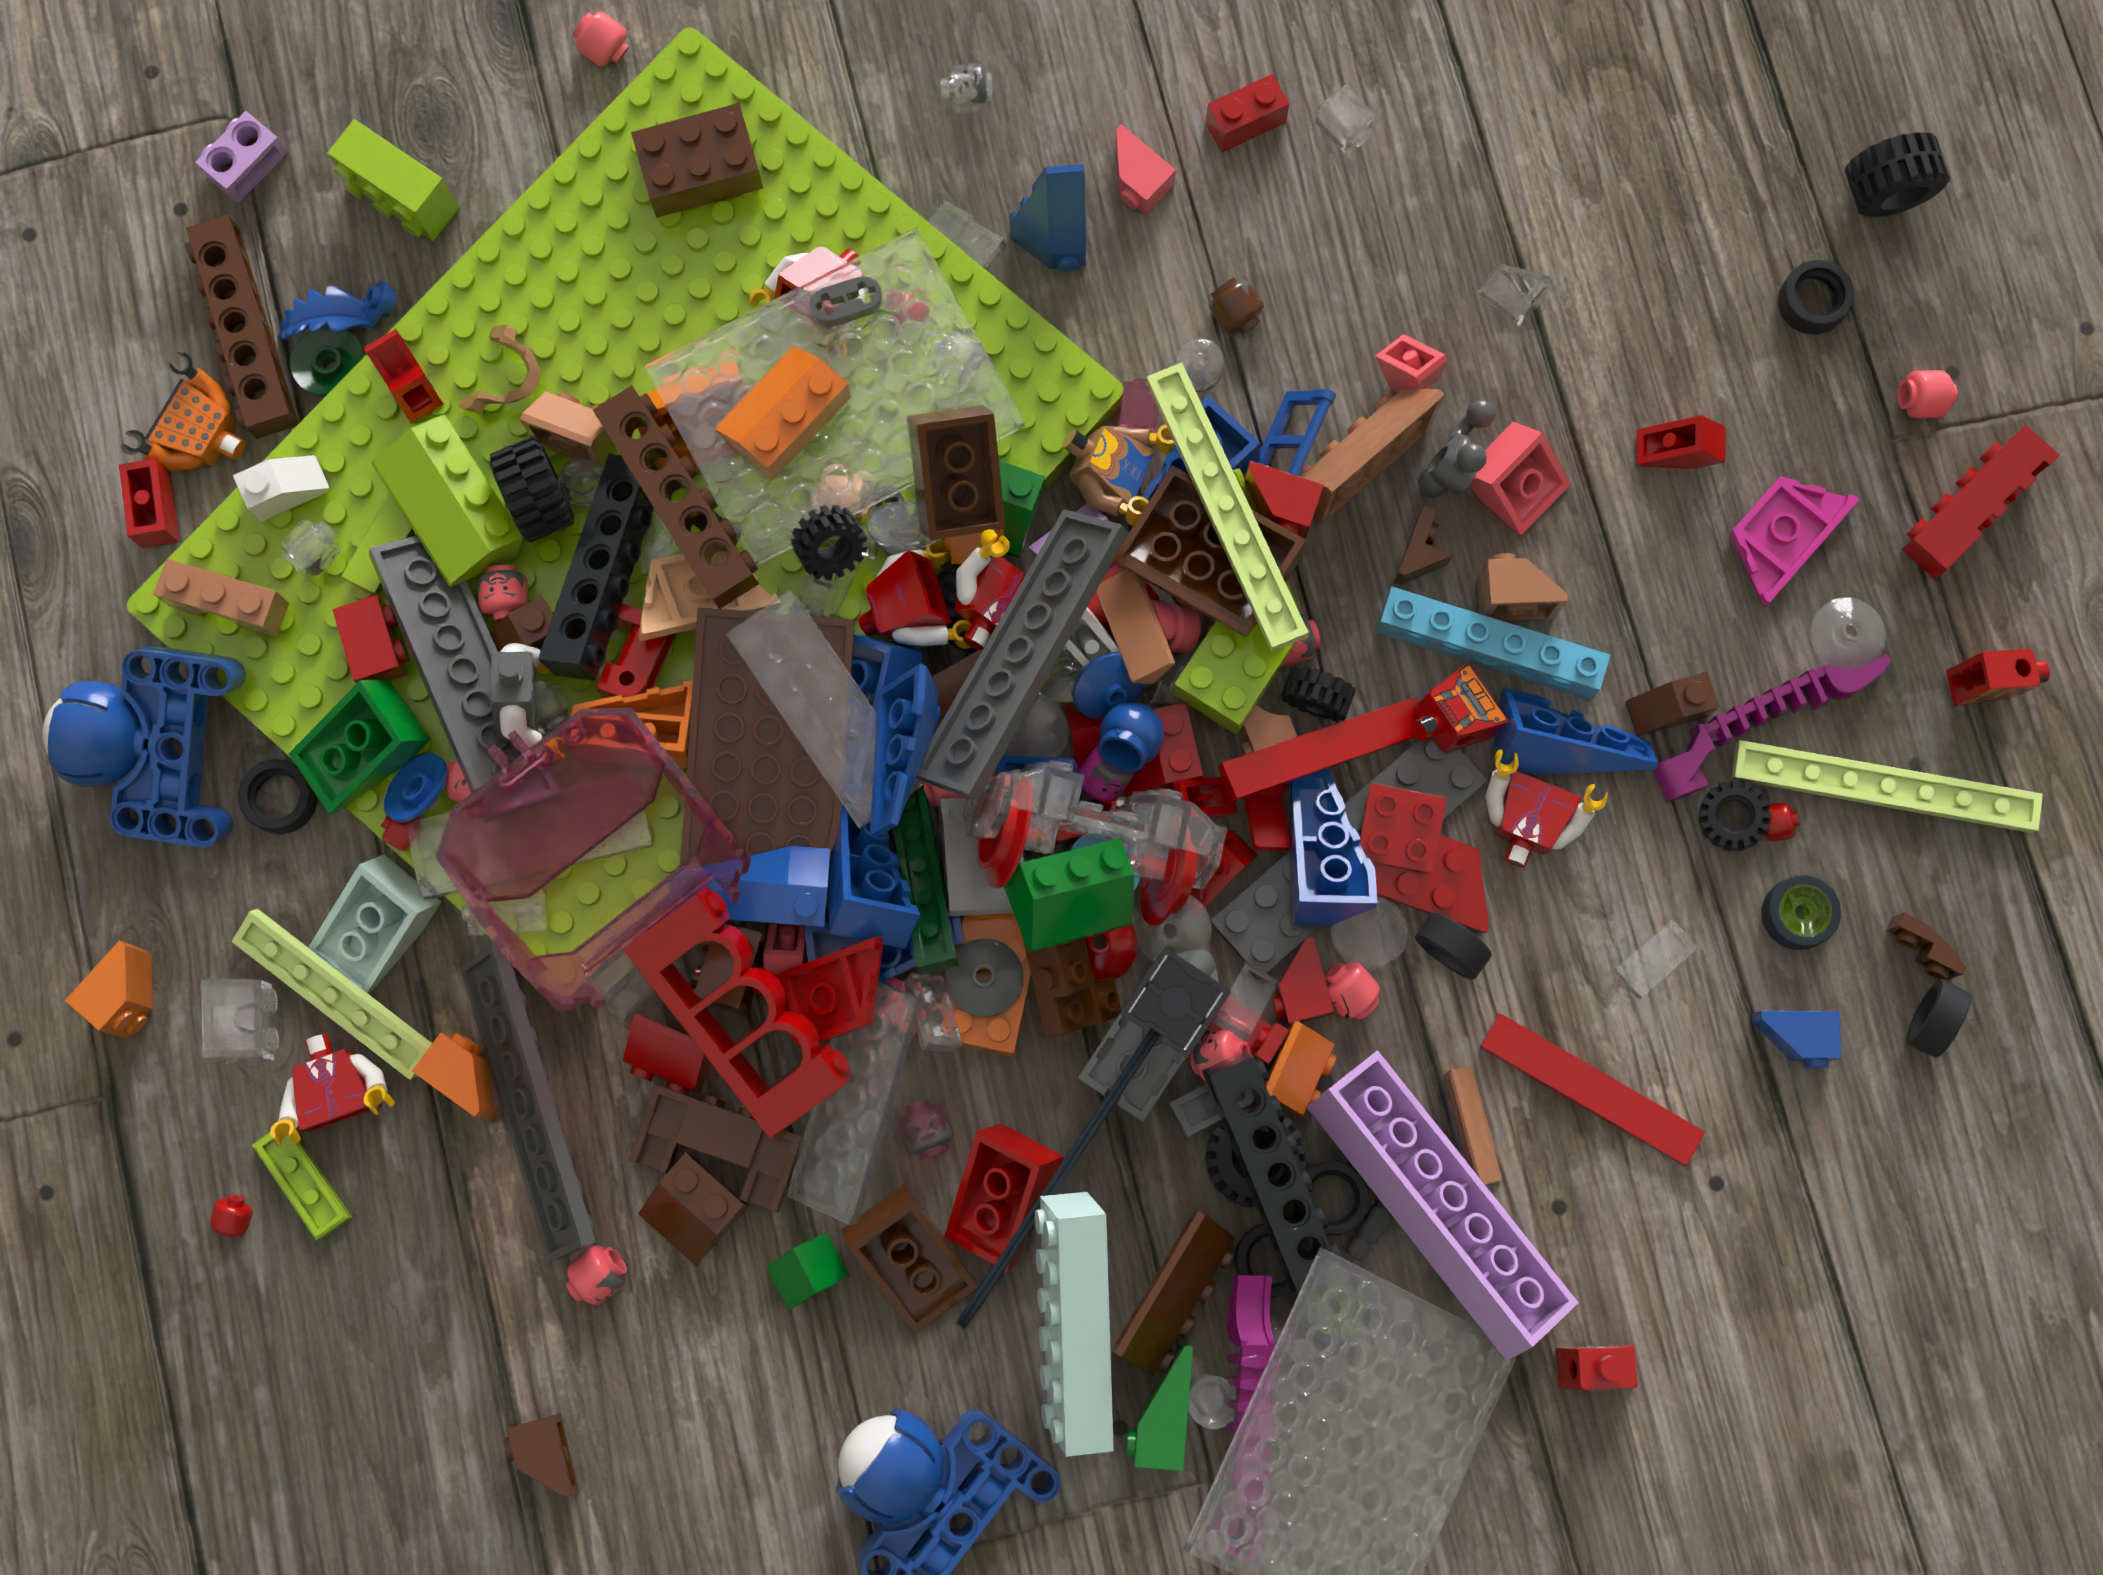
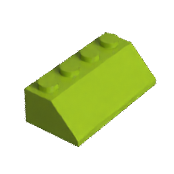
[372,414,523,588]

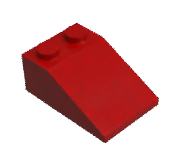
[944,1123,1065,1272]

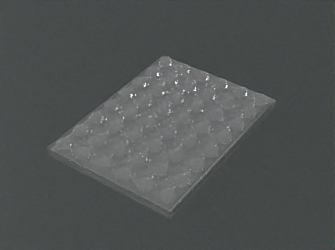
[644,228,1025,565]
[1183,1248,1517,1575]

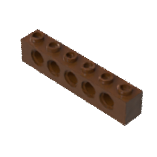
[185,214,299,439]
[593,385,759,609]

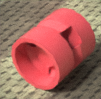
[1150,599,1201,654]

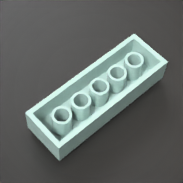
[1035,1192,1114,1457]

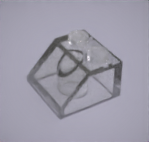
[201,978,279,1064]

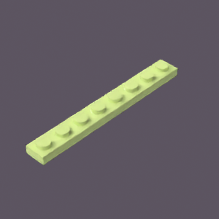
[1147,362,1309,652]
[1731,740,2043,833]

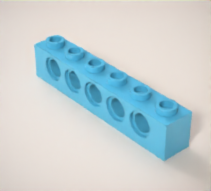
[1375,586,1610,700]

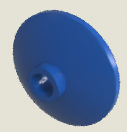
[1073,653,1145,719]
[384,753,447,822]

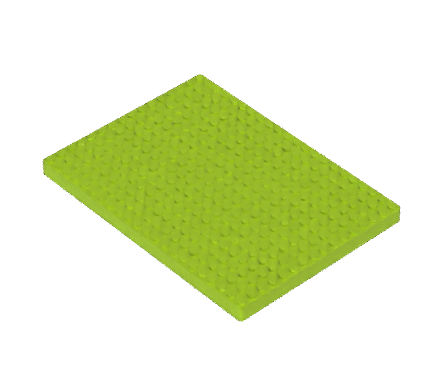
[127,27,1124,1005]

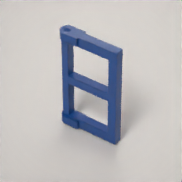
[1257,389,1336,476]

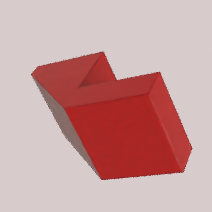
[364,329,443,423]

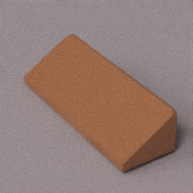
[1096,570,1175,684]
[1444,1067,1501,1184]

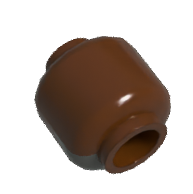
[1209,277,1264,335]

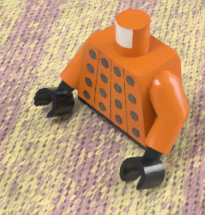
[120,352,246,471]

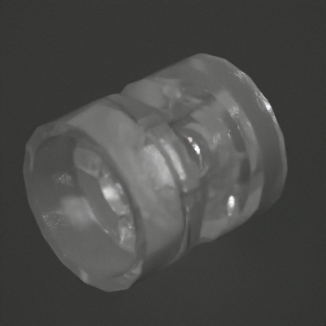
[1188,1374,1236,1429]

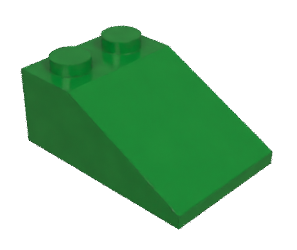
[289,680,431,814]
[1125,1344,1193,1471]

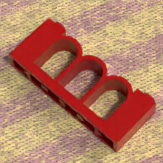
[623,885,852,1138]

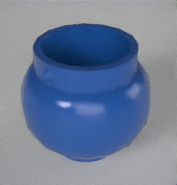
[1098,702,1164,772]

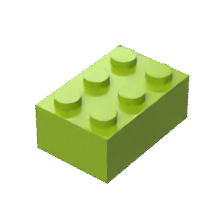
[327,119,459,242]
[1172,621,1298,735]

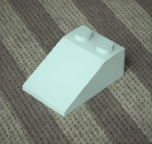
[308,854,441,994]

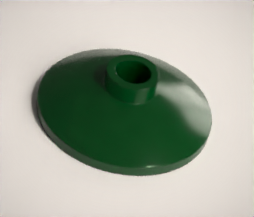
[290,326,364,396]

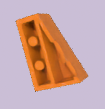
[567,680,693,768]

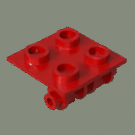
[1360,783,1447,874]

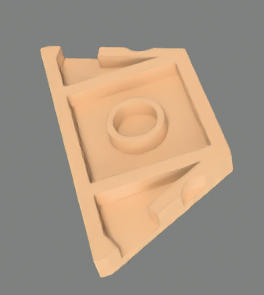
[638,551,782,641]

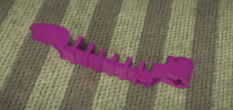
[1652,654,1891,803]
[1207,1275,1275,1559]

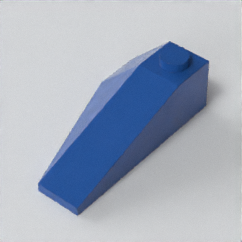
[870,663,940,837]
[1493,687,1659,775]
[667,846,830,927]

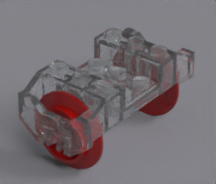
[963,760,1227,926]

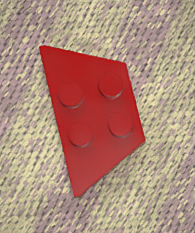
[1372,835,1489,933]
[752,937,883,1049]

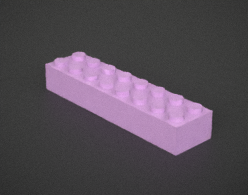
[1306,1050,1579,1361]

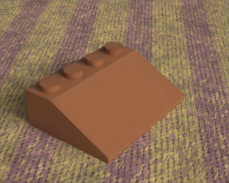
[1299,388,1445,526]

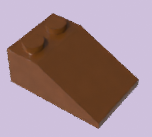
[841,1183,978,1334]

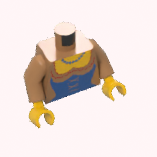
[1062,424,1175,526]

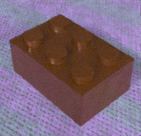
[631,103,764,218]
[907,405,1005,540]

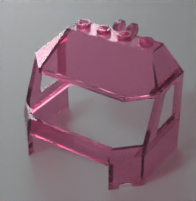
[435,707,752,1012]

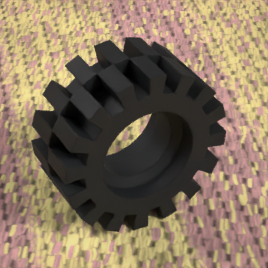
[791,505,868,580]
[1281,666,1356,721]
[1699,780,1771,852]

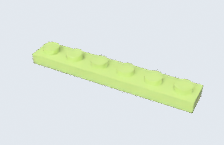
[232,909,432,1080]

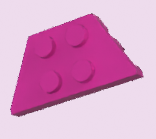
[1730,476,1860,607]

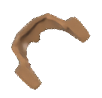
[458,325,540,414]

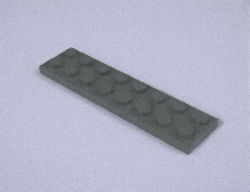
[917,509,1129,801]
[369,535,560,822]
[1209,738,1488,979]
[460,941,596,1262]

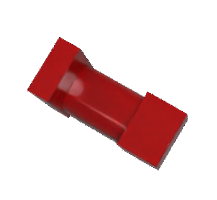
[596,603,677,699]

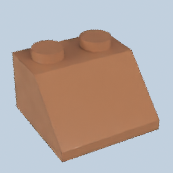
[520,391,615,470]
[1476,553,1568,622]

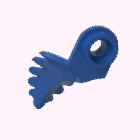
[278,281,397,342]

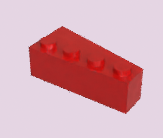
[1901,424,2060,579]

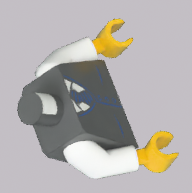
[491,643,564,762]

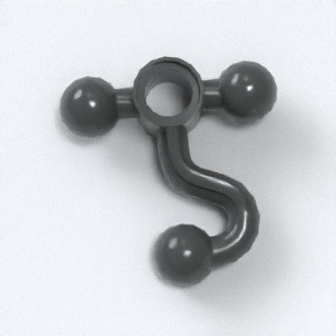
[1418,399,1496,497]

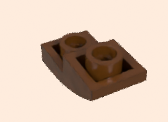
[1886,912,1966,980]

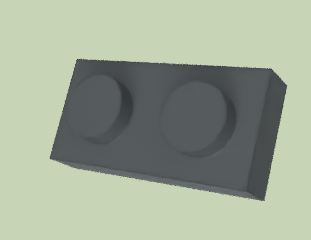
[1169,1083,1254,1138]

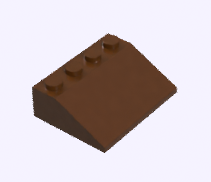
[1113,465,1306,638]
[1112,1210,1236,1376]

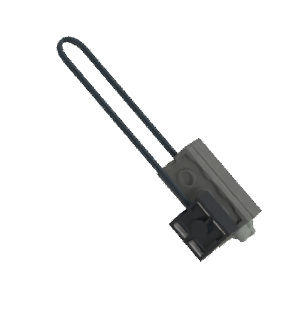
[956,946,1232,1329]

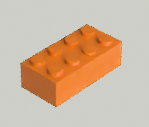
[937,913,1032,1058]

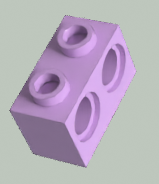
[195,111,288,204]

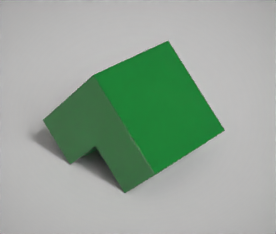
[765,1232,850,1310]

